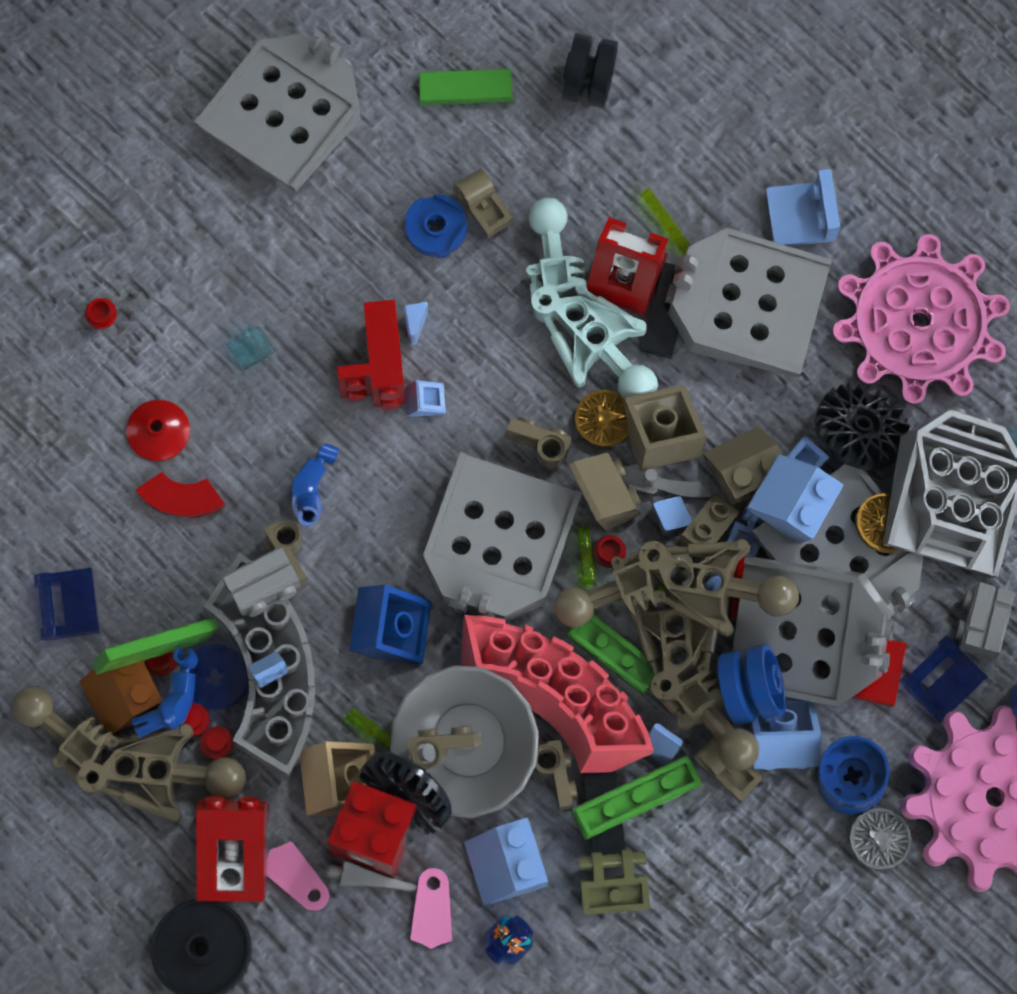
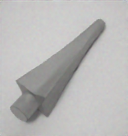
[327,861,418,892]

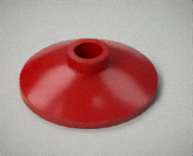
[126,400,190,462]

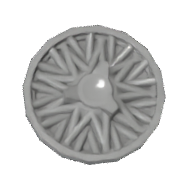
[849,808,912,871]

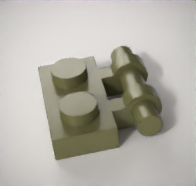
[578,849,650,915]

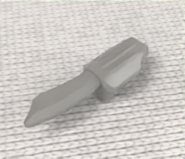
[623,463,711,498]

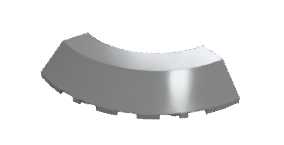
[203,552,315,776]

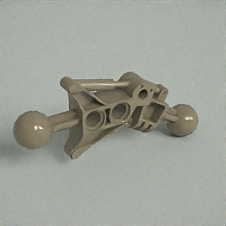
[554,539,799,636]
[628,545,759,771]
[11,686,246,823]

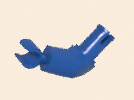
[292,444,339,526]
[132,648,198,738]

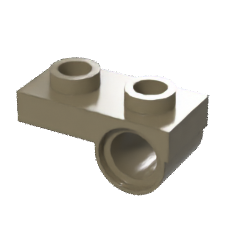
[453,168,514,239]
[506,418,572,470]
[677,494,740,562]
[262,520,308,591]
[408,726,482,769]
[692,735,764,803]
[533,740,578,812]

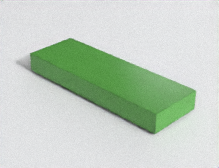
[419,69,513,105]
[566,614,663,696]

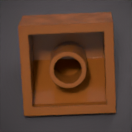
[79,661,163,736]

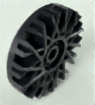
[814,382,910,470]
[358,751,452,835]
[150,899,253,994]

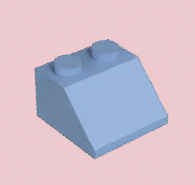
[746,454,844,544]
[748,698,821,770]
[464,817,548,906]

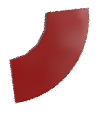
[135,472,226,518]

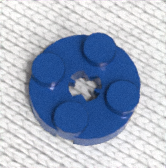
[405,194,467,259]

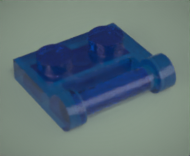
[34,568,101,641]
[900,636,987,723]

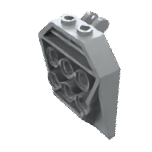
[194,31,360,192]
[665,228,832,377]
[883,407,1017,578]
[423,452,582,623]
[752,464,923,629]
[733,556,895,707]

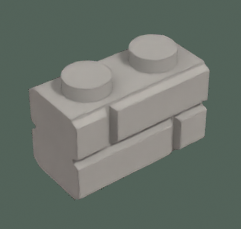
[222,546,301,617]
[954,582,1015,660]

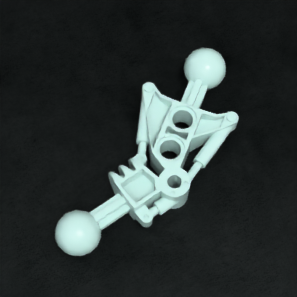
[526,197,658,399]

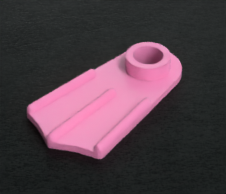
[267,841,329,911]
[410,868,452,949]

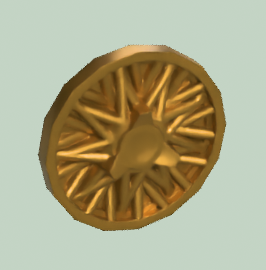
[574,390,629,448]
[855,493,900,553]

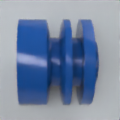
[817,736,890,815]

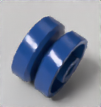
[718,644,786,725]

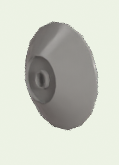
[390,665,539,818]

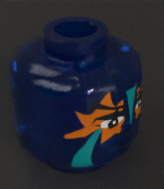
[484,915,534,965]

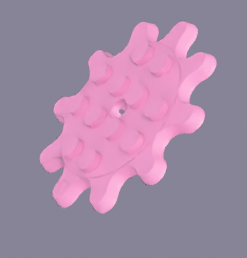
[833,234,1010,405]
[900,705,1017,892]

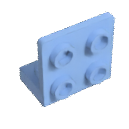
[766,169,841,246]

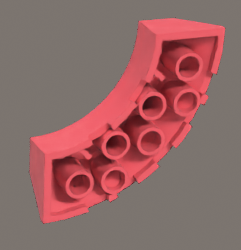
[461,615,654,773]

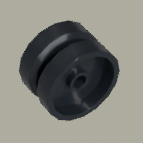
[562,33,619,108]

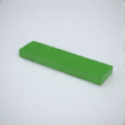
[92,618,219,675]
[571,755,703,841]

